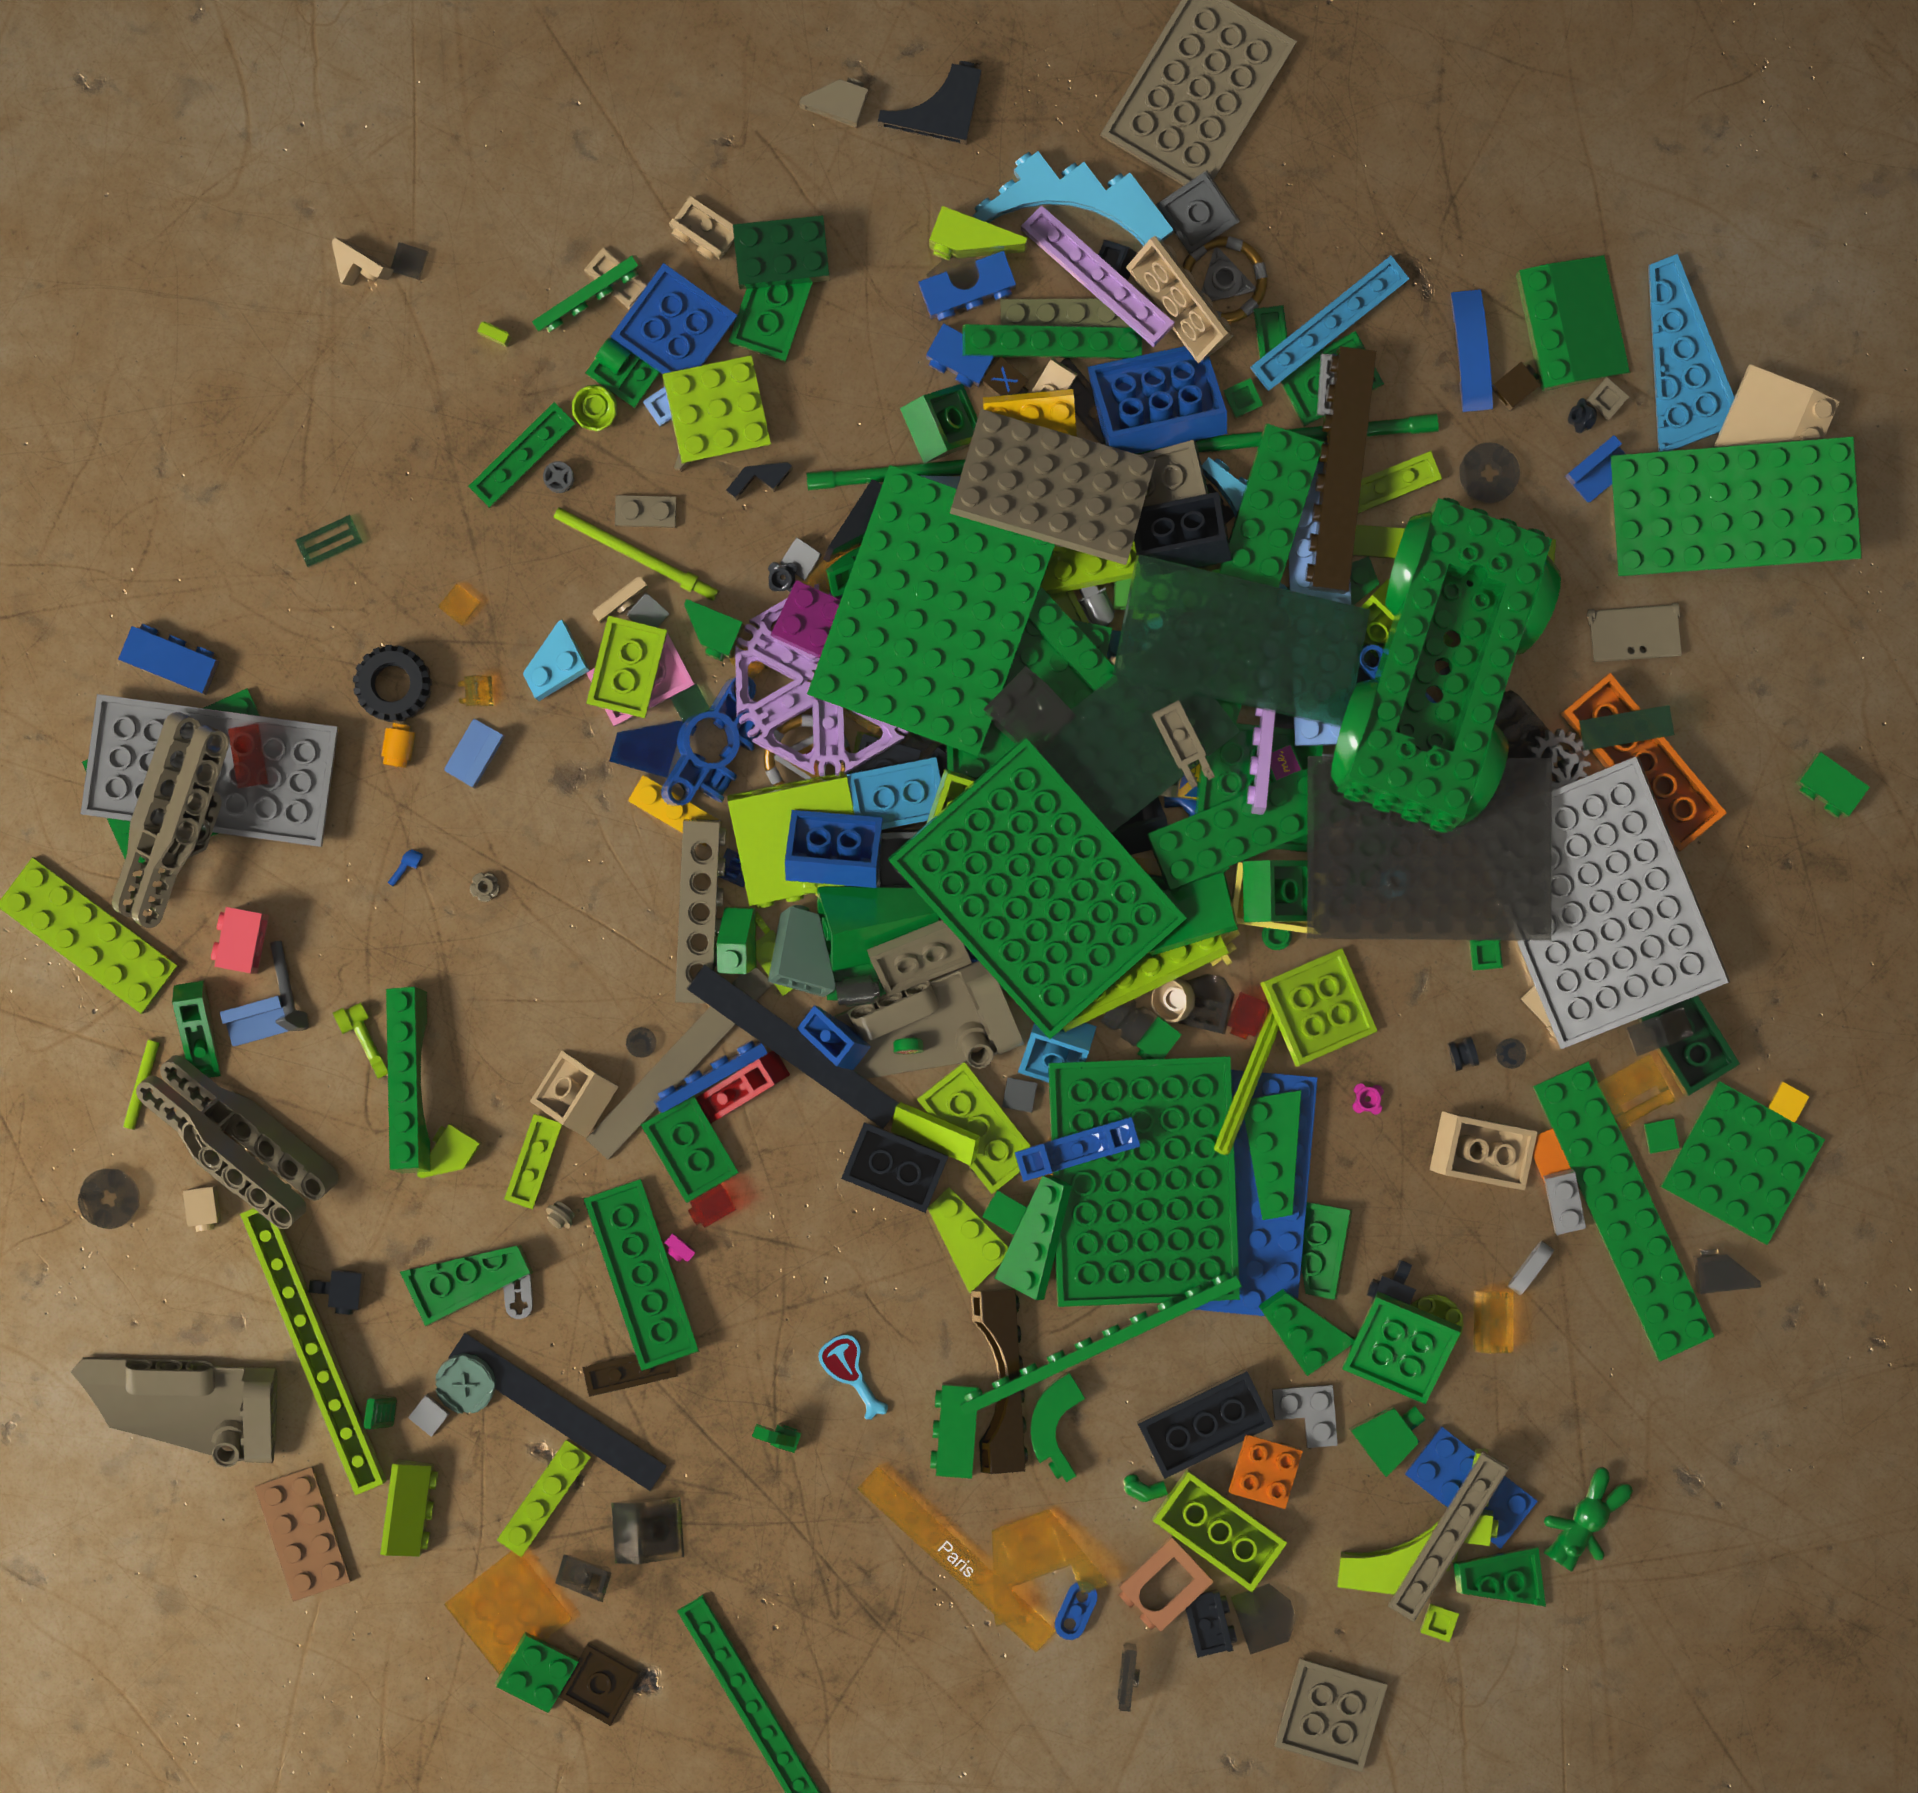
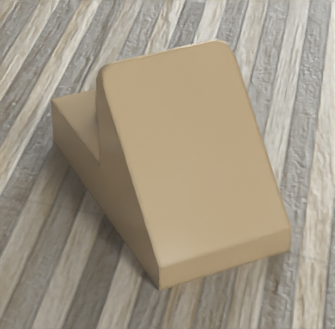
[332,237,394,286]

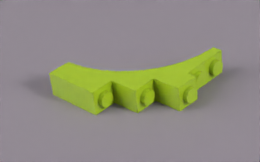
[1337,1448,1499,1595]

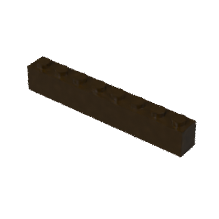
[1305,346,1377,594]

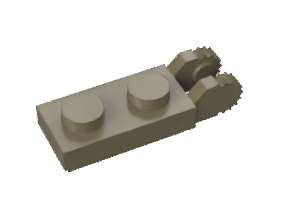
[1151,700,1215,788]

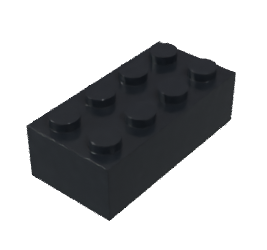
[1137,1369,1274,1479]

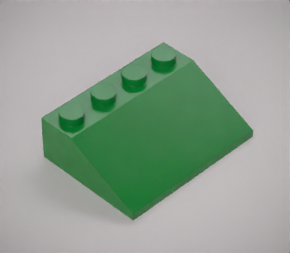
[1516,255,1630,392]

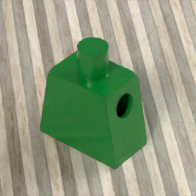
[1349,1406,1426,1477]

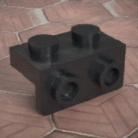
[1185,1589,1237,1658]

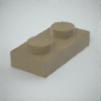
[615,495,676,528]

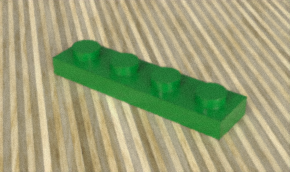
[532,255,643,333]
[468,402,576,508]

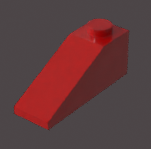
[696,1051,790,1124]

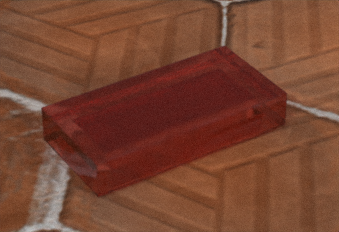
[228,724,269,789]

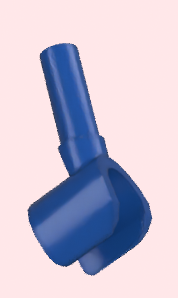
[388,850,423,886]

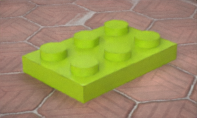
[586,615,667,719]

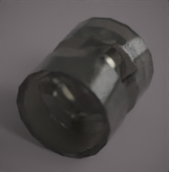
[1100,999,1157,1047]

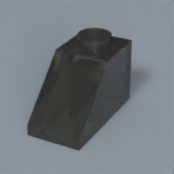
[1693,1248,1761,1294]

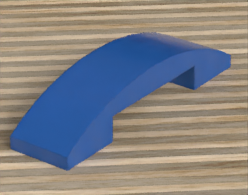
[1451,289,1493,412]
[1014,1117,1140,1182]

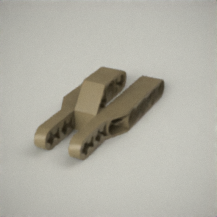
[112,712,229,928]
[136,1055,338,1229]

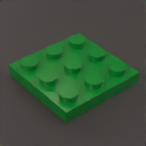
[1342,1292,1462,1404]

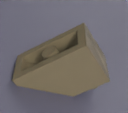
[799,77,869,128]

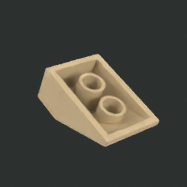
[1429,1111,1538,1191]

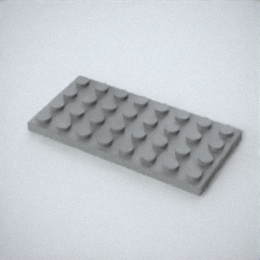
[80,694,339,847]

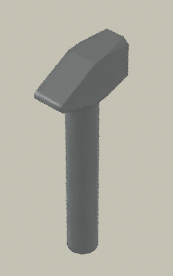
[270,941,309,1031]

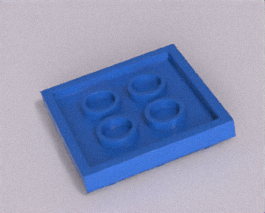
[611,263,738,374]

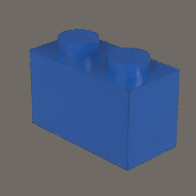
[926,323,995,388]

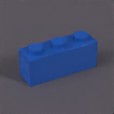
[118,624,219,695]

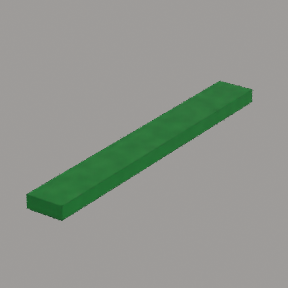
[677,1595,822,1793]

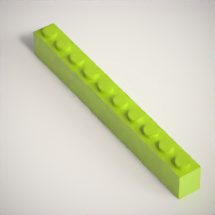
[240,1208,387,1495]

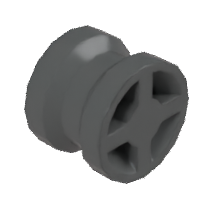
[543,461,574,493]

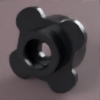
[1568,398,1597,434]
[768,562,798,592]

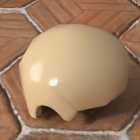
[1151,978,1195,1023]

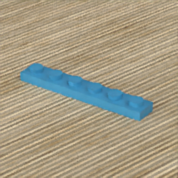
[1250,256,1409,391]

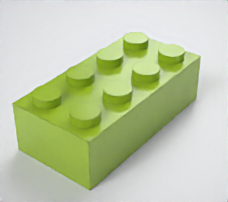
[1152,1469,1287,1592]

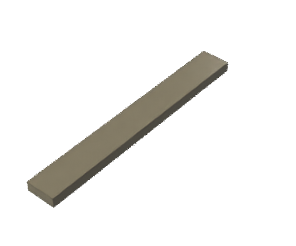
[586,967,774,1160]

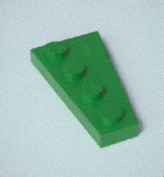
[1244,1090,1301,1220]
[995,1175,1072,1300]

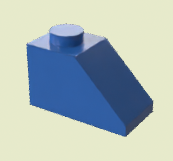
[797,1005,871,1070]

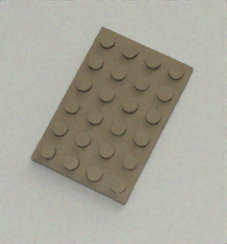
[1100,0,1297,186]
[950,409,1156,565]

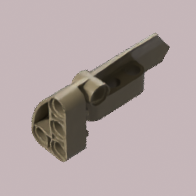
[834,961,1024,1079]
[71,1357,277,1467]

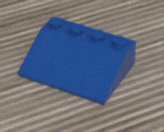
[1088,346,1227,454]

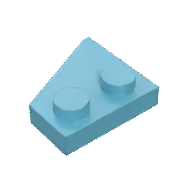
[523,620,590,701]

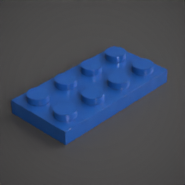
[1404,1426,1538,1549]

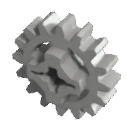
[1524,728,1591,792]

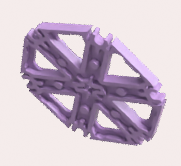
[735,584,909,776]

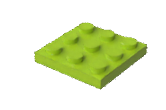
[662,355,771,464]
[1260,948,1378,1067]

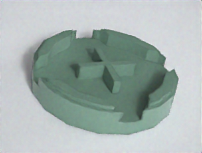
[435,1353,496,1414]

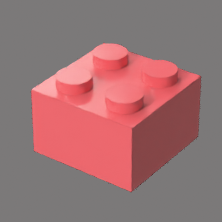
[211,907,269,974]

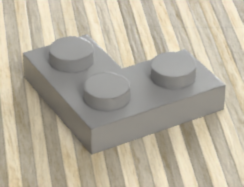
[1272,1384,1338,1448]

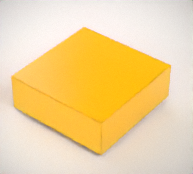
[1768,1082,1810,1123]

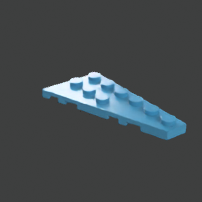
[1648,254,1735,452]

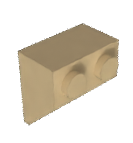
[530,1051,618,1138]

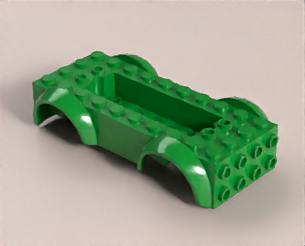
[1331,498,1561,833]

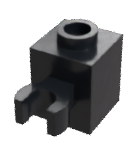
[1366,1260,1416,1305]
[309,1269,365,1315]

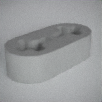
[1508,1241,1554,1295]
[504,1274,533,1319]

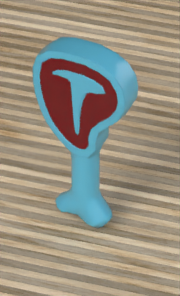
[818,1334,888,1420]

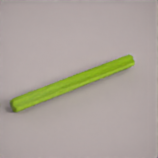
[1214,1007,1279,1155]

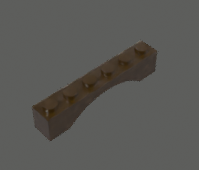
[971,1288,1028,1474]

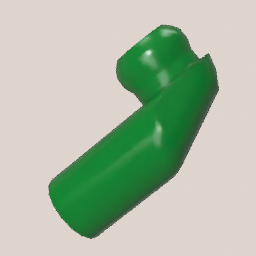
[1123,1474,1168,1502]

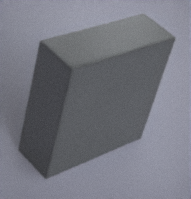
[1002,1077,1037,1113]

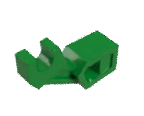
[752,1423,802,1453]

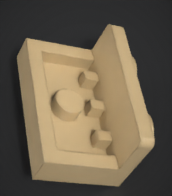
[669,196,734,260]

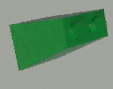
[817,886,940,971]

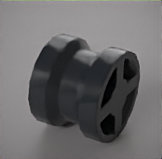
[1447,1036,1479,1072]

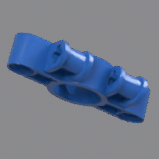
[661,677,761,806]

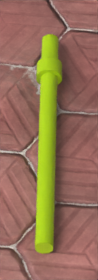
[553,507,719,601]

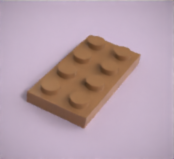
[254,1466,351,1602]

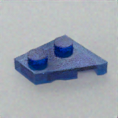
[609,721,683,778]

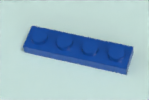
[654,1040,768,1113]

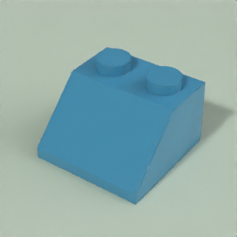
[1018,1023,1097,1083]

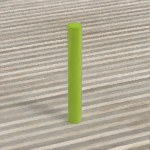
[123,1039,159,1130]

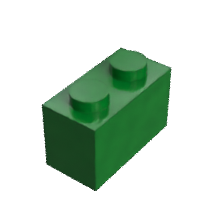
[1795,752,1870,818]

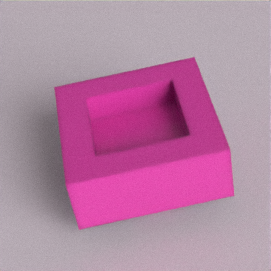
[665,1233,696,1262]

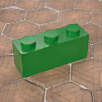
[930,1383,979,1479]

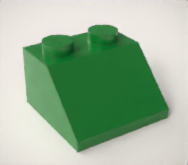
[900,384,978,463]
[684,599,745,662]
[1243,860,1312,922]

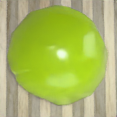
[572,385,617,432]

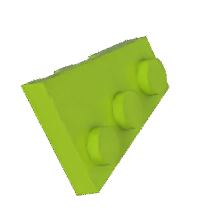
[928,1187,1009,1294]

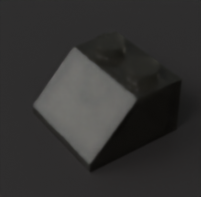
[983,666,1076,753]
[611,1497,684,1564]

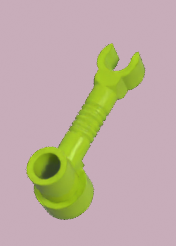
[333,1002,388,1079]

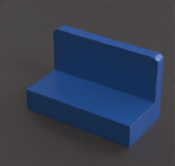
[1565,435,1625,503]

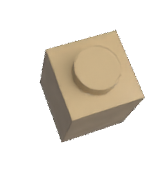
[183,1186,221,1232]

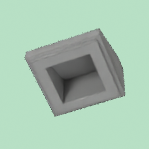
[780,537,822,580]
[626,593,669,628]
[408,1394,450,1437]

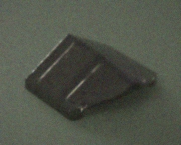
[1175,974,1235,1034]
[1231,1583,1296,1655]

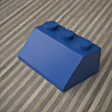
[785,810,883,888]

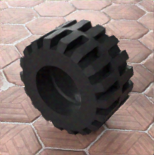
[353,645,432,722]

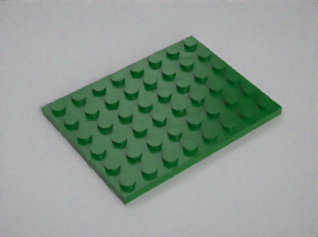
[807,465,1056,757]
[888,737,1187,1040]
[1048,1056,1240,1307]

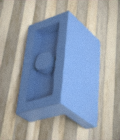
[444,719,505,788]
[220,996,288,1046]

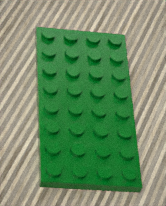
[1611,437,1862,576]

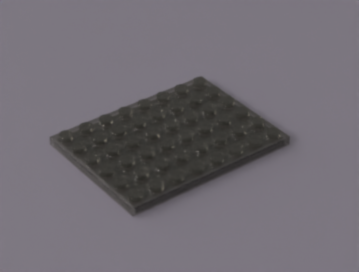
[1307,756,1552,941]

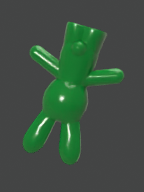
[1544,1467,1633,1572]

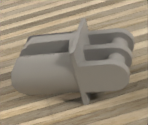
[1078,586,1115,627]

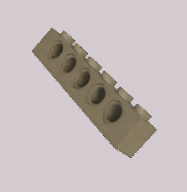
[675,819,726,1004]

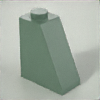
[768,905,835,997]

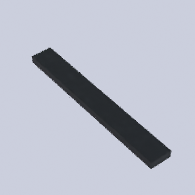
[687,964,899,1129]
[448,1332,667,1491]

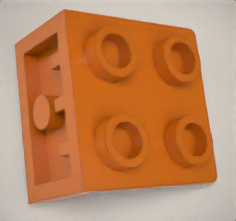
[1229,1435,1303,1509]

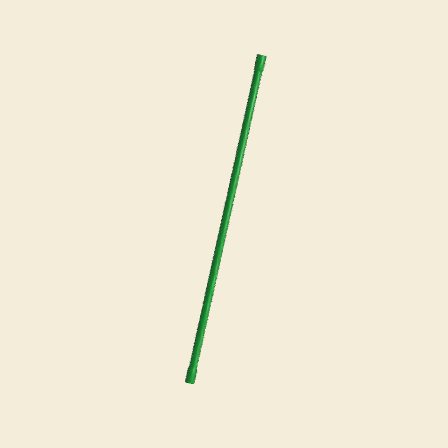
[806,414,1439,491]

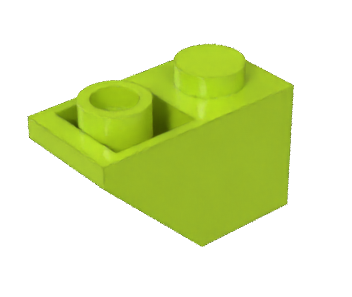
[417,1123,482,1178]

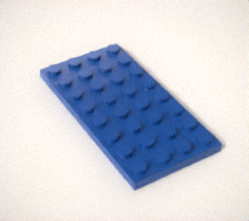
[1193,1070,1318,1316]

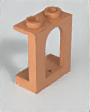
[1118,1535,1214,1632]

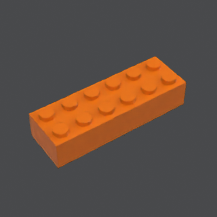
[1560,673,1727,852]

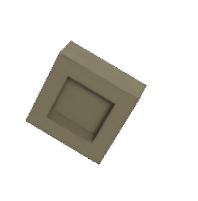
[1587,377,1629,420]

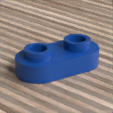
[1055,1581,1097,1640]

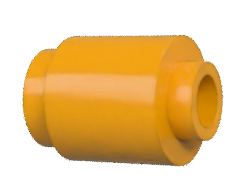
[381,723,415,768]

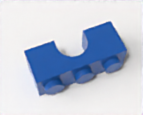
[918,251,1016,321]

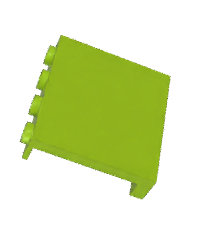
[727,771,855,908]

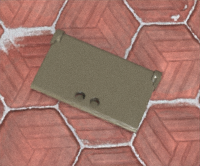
[1587,603,1682,662]

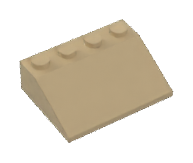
[1126,236,1234,363]
[1713,365,1840,448]

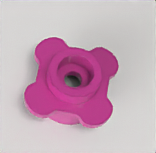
[1352,1083,1384,1115]

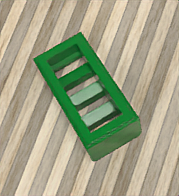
[364,1394,397,1429]

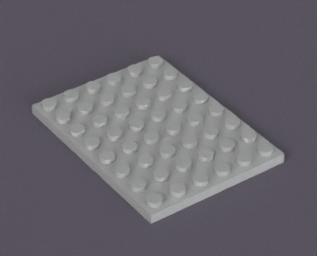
[1470,756,1731,1049]

